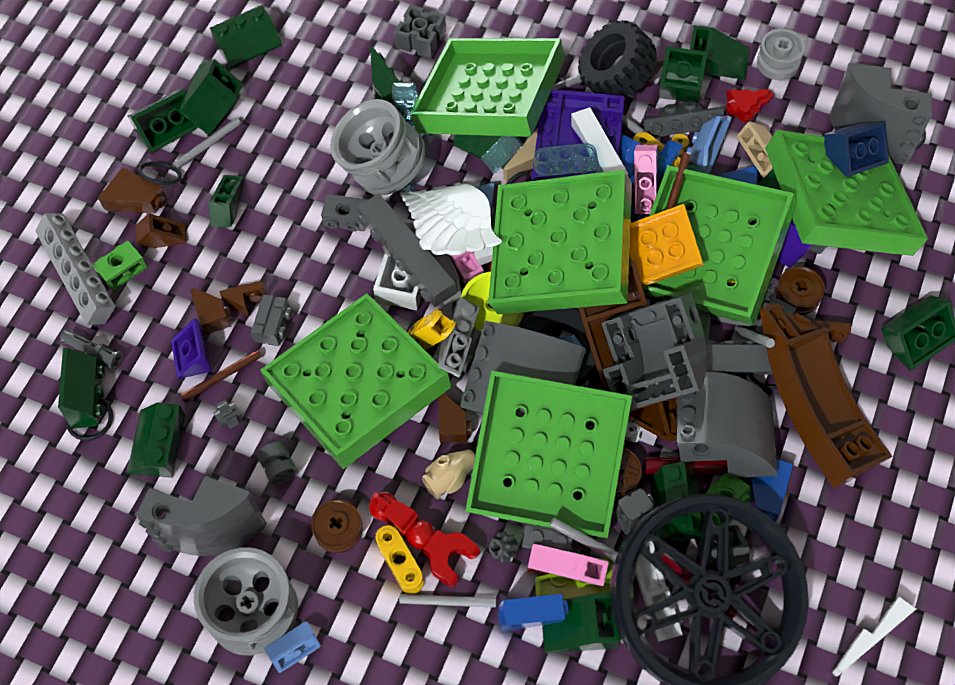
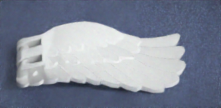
[400,182,502,255]

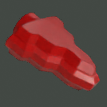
[726,89,774,123]

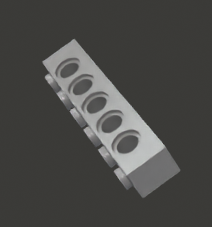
[35,213,115,325]

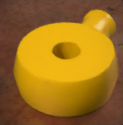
[671,134,689,157]

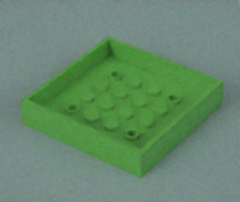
[410,38,565,137]
[765,130,928,256]
[642,165,797,326]
[488,170,632,314]
[260,293,451,469]
[465,371,632,538]

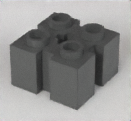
[394,4,446,59]

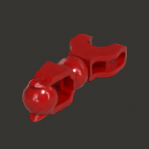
[369,491,481,588]

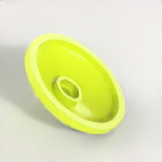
[461,272,524,332]

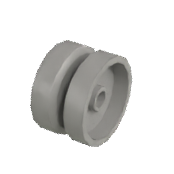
[757,28,805,80]

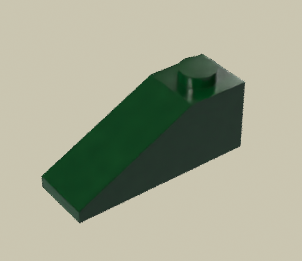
[208,175,244,228]

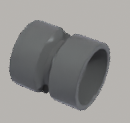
[257,441,297,485]

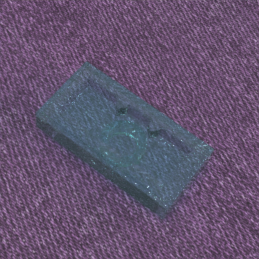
[481,136,523,173]

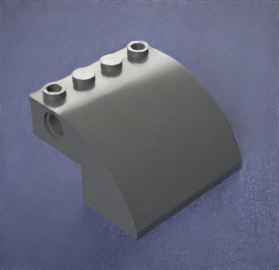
[829,63,933,164]
[601,292,707,410]
[460,320,586,417]
[677,372,777,478]
[135,476,267,556]

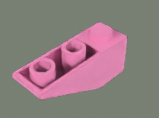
[634,145,658,214]
[527,544,609,586]

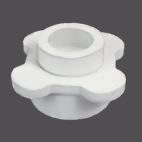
[625,420,644,443]

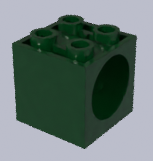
[658,46,708,102]

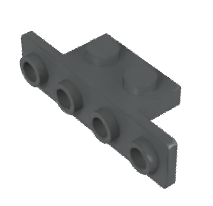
[644,101,724,137]

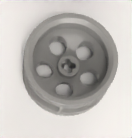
[330,99,425,195]
[194,548,298,656]

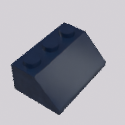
[824,121,889,176]

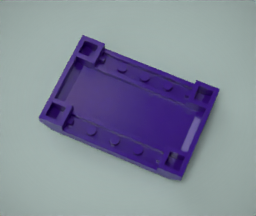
[531,89,624,181]

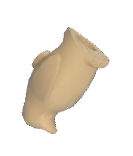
[422,450,476,500]

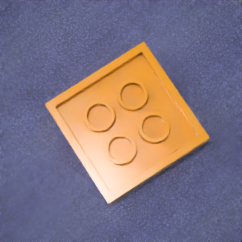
[629,204,704,287]

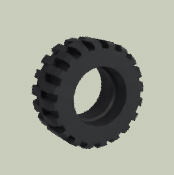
[578,20,657,99]

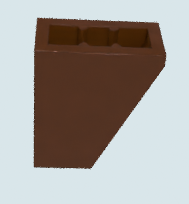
[98,167,167,214]

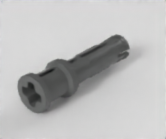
[60,329,123,370]

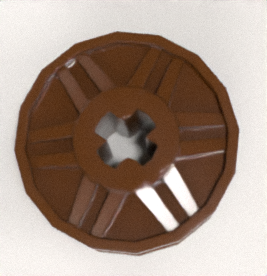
[775,266,825,315]
[615,448,642,499]
[311,499,363,553]

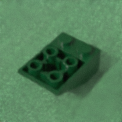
[689,25,749,80]
[370,46,407,114]
[178,59,243,135]
[542,593,620,653]

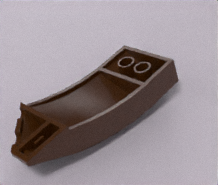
[578,261,677,442]
[760,303,892,489]

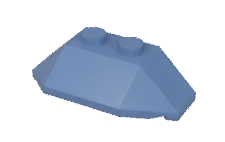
[687,116,732,174]

